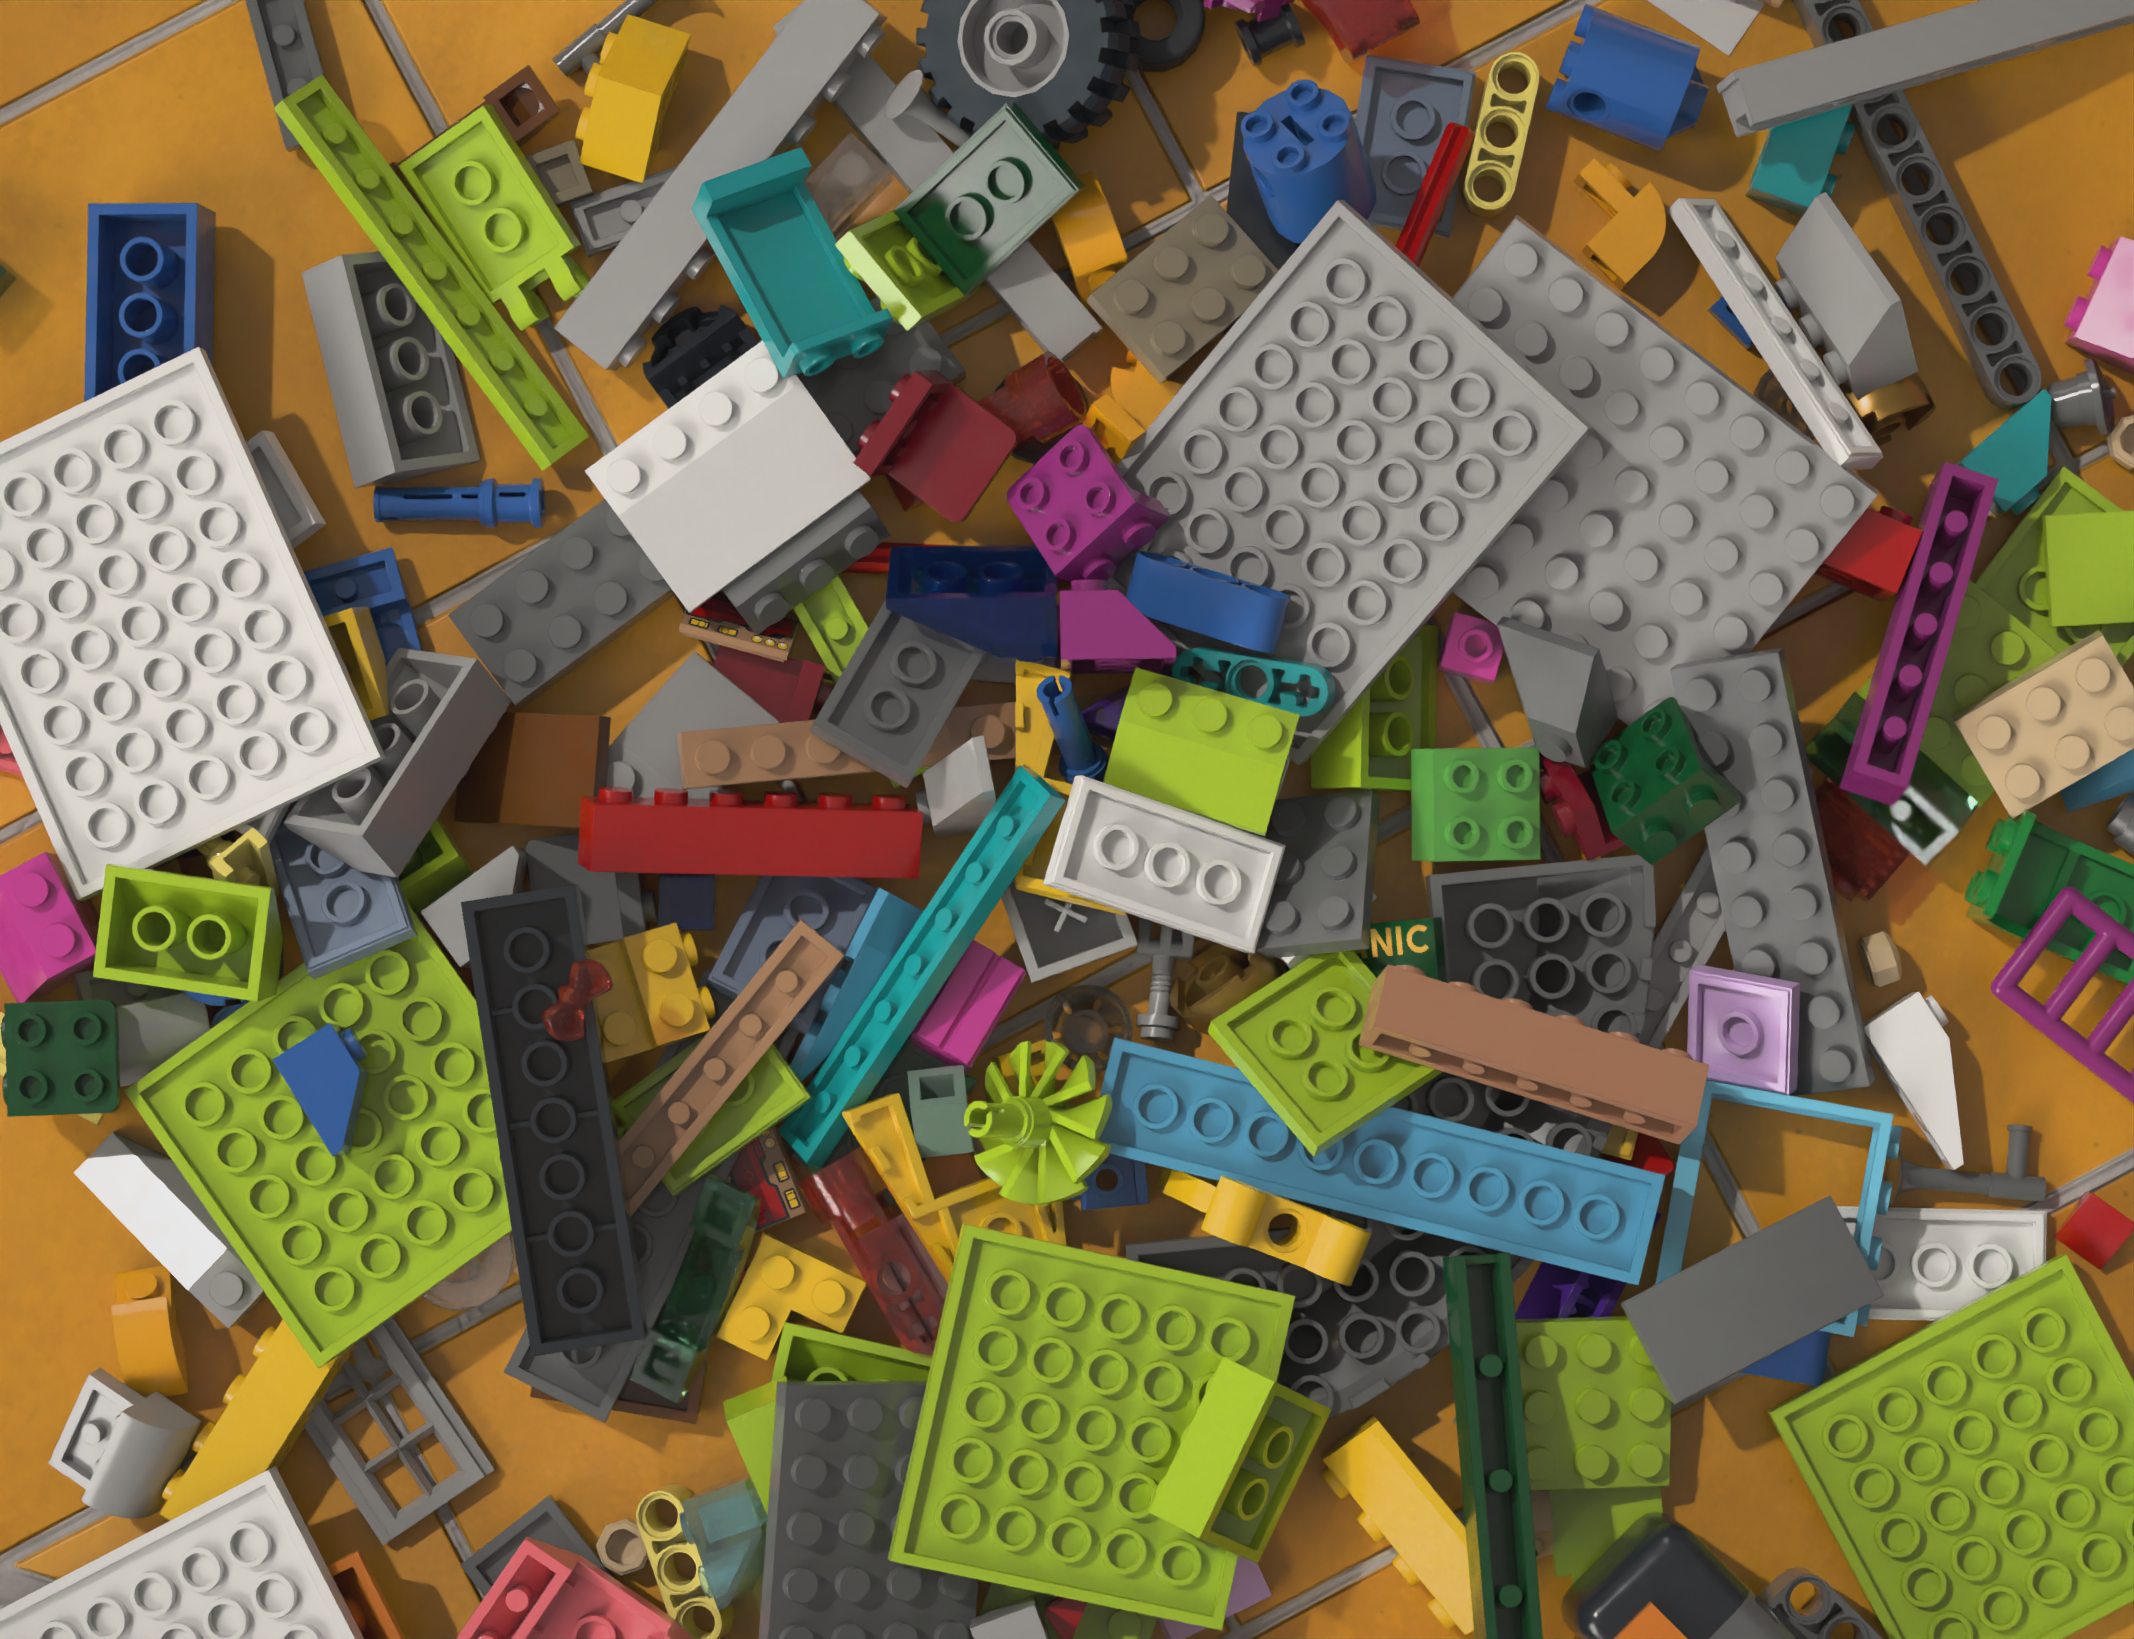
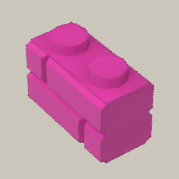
[909,939,1027,1075]

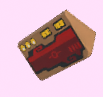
[679,592,800,662]
[725,1125,810,1236]

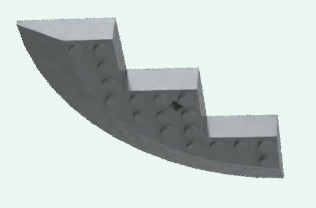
[1125,855,1656,1420]

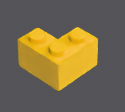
[575,14,691,183]
[716,1233,869,1361]

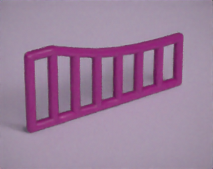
[1990,887,2134,1104]

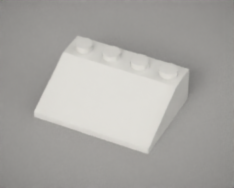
[585,340,871,613]

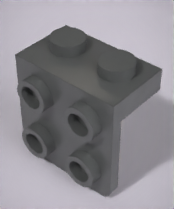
[526,833,658,945]

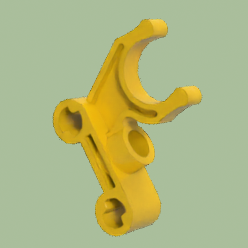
[1155,1167,1372,1286]

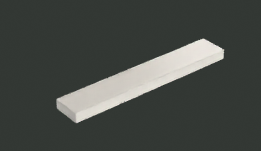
[1667,198,1884,470]

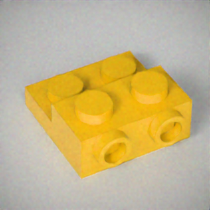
[589,923,715,1064]

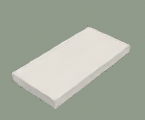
[1043,775,1286,953]
[1836,1206,2047,1321]

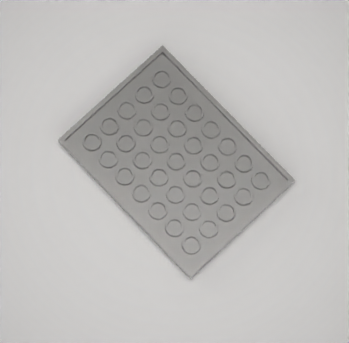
[1106,200,1594,766]
[1453,215,1878,726]

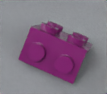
[1006,425,1171,582]

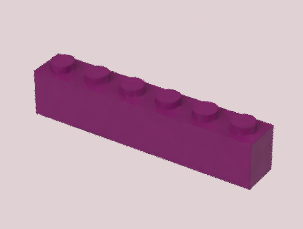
[1840,462,1999,806]

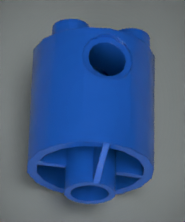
[1545,4,1709,152]
[1241,79,1376,244]

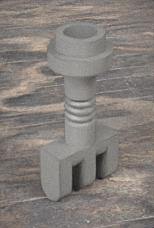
[1136,917,1194,1042]

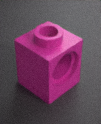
[1436,612,1504,685]

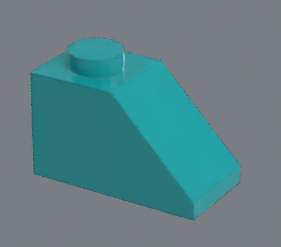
[1956,389,2052,517]

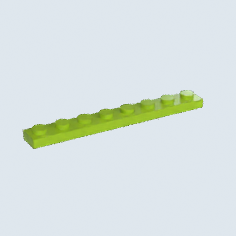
[273,74,590,471]

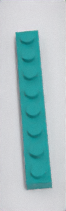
[778,765,1066,1168]

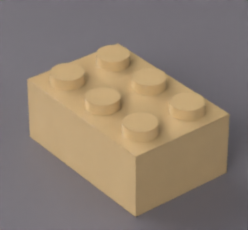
[1952,630,2134,819]

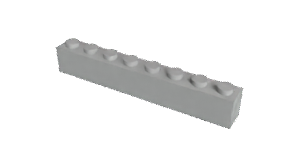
[554,0,888,371]

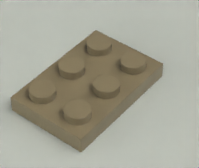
[1086,195,1279,385]

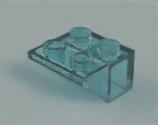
[680,1473,767,1610]

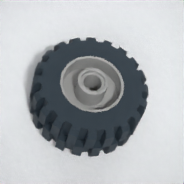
[916,0,1141,149]

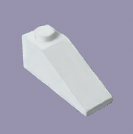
[1863,992,1964,1170]

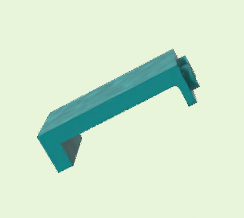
[691,147,893,379]

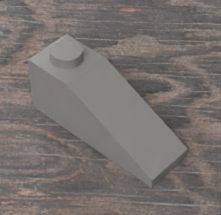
[915,735,997,839]

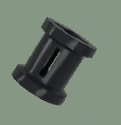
[1234,3,1305,67]

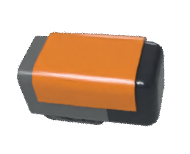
[1561,1512,1883,1639]

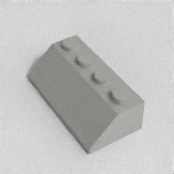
[302,251,481,488]
[284,648,511,878]

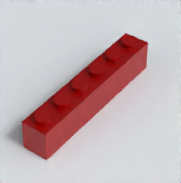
[578,787,923,879]

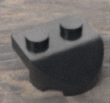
[643,304,759,409]

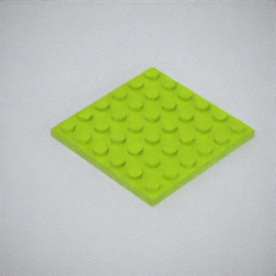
[124,898,512,1368]
[888,1223,1295,1630]
[1767,1253,2134,1639]

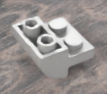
[73,969,210,1087]
[48,1368,201,1519]

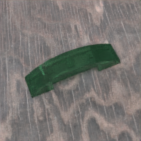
[629,1174,761,1403]

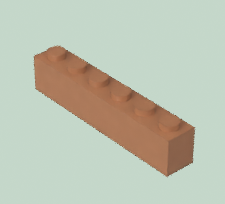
[1359,965,1709,1145]

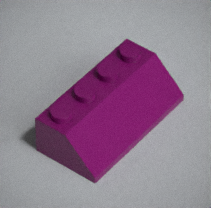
[1060,580,1176,674]

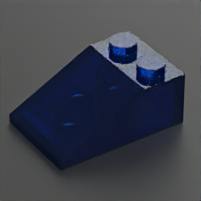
[886,545,1060,662]

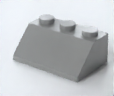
[1774,192,1918,400]

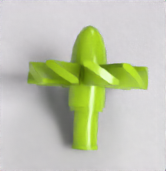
[964,1041,1113,1206]

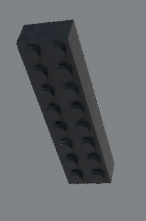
[461,884,649,1357]

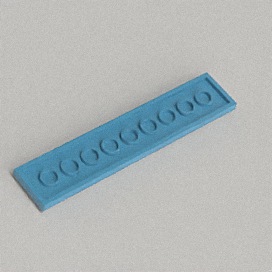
[1099,1038,1665,1285]

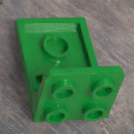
[1964,810,2134,985]

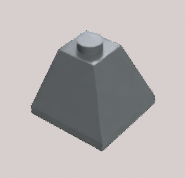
[1497,616,1618,768]

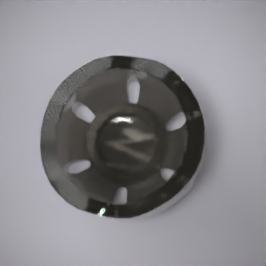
[1044,985,1132,1075]

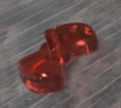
[542,959,613,1041]

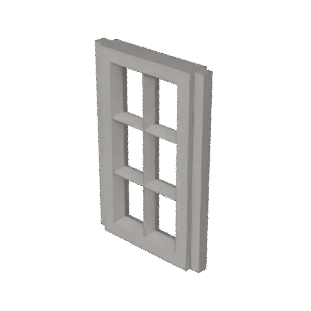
[304,1316,495,1545]

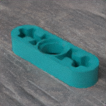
[1172,646,1336,717]

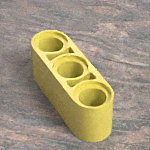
[1462,52,1539,217]
[636,1484,735,1639]

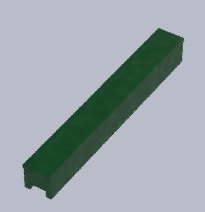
[1443,1253,1543,1639]

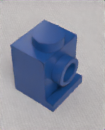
[1069,1153,1149,1211]

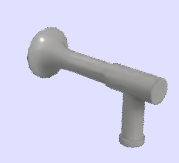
[884,70,973,148]

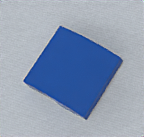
[304,547,423,666]

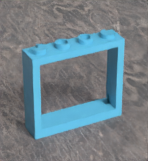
[1655,1080,1902,1337]

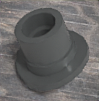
[2048,358,2117,435]

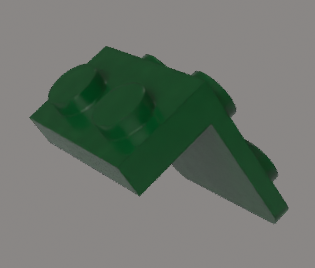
[1588,697,1740,865]
[1,999,121,1117]

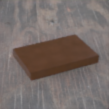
[454,712,611,828]

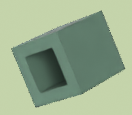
[907,1065,974,1158]

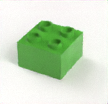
[1411,747,1540,862]

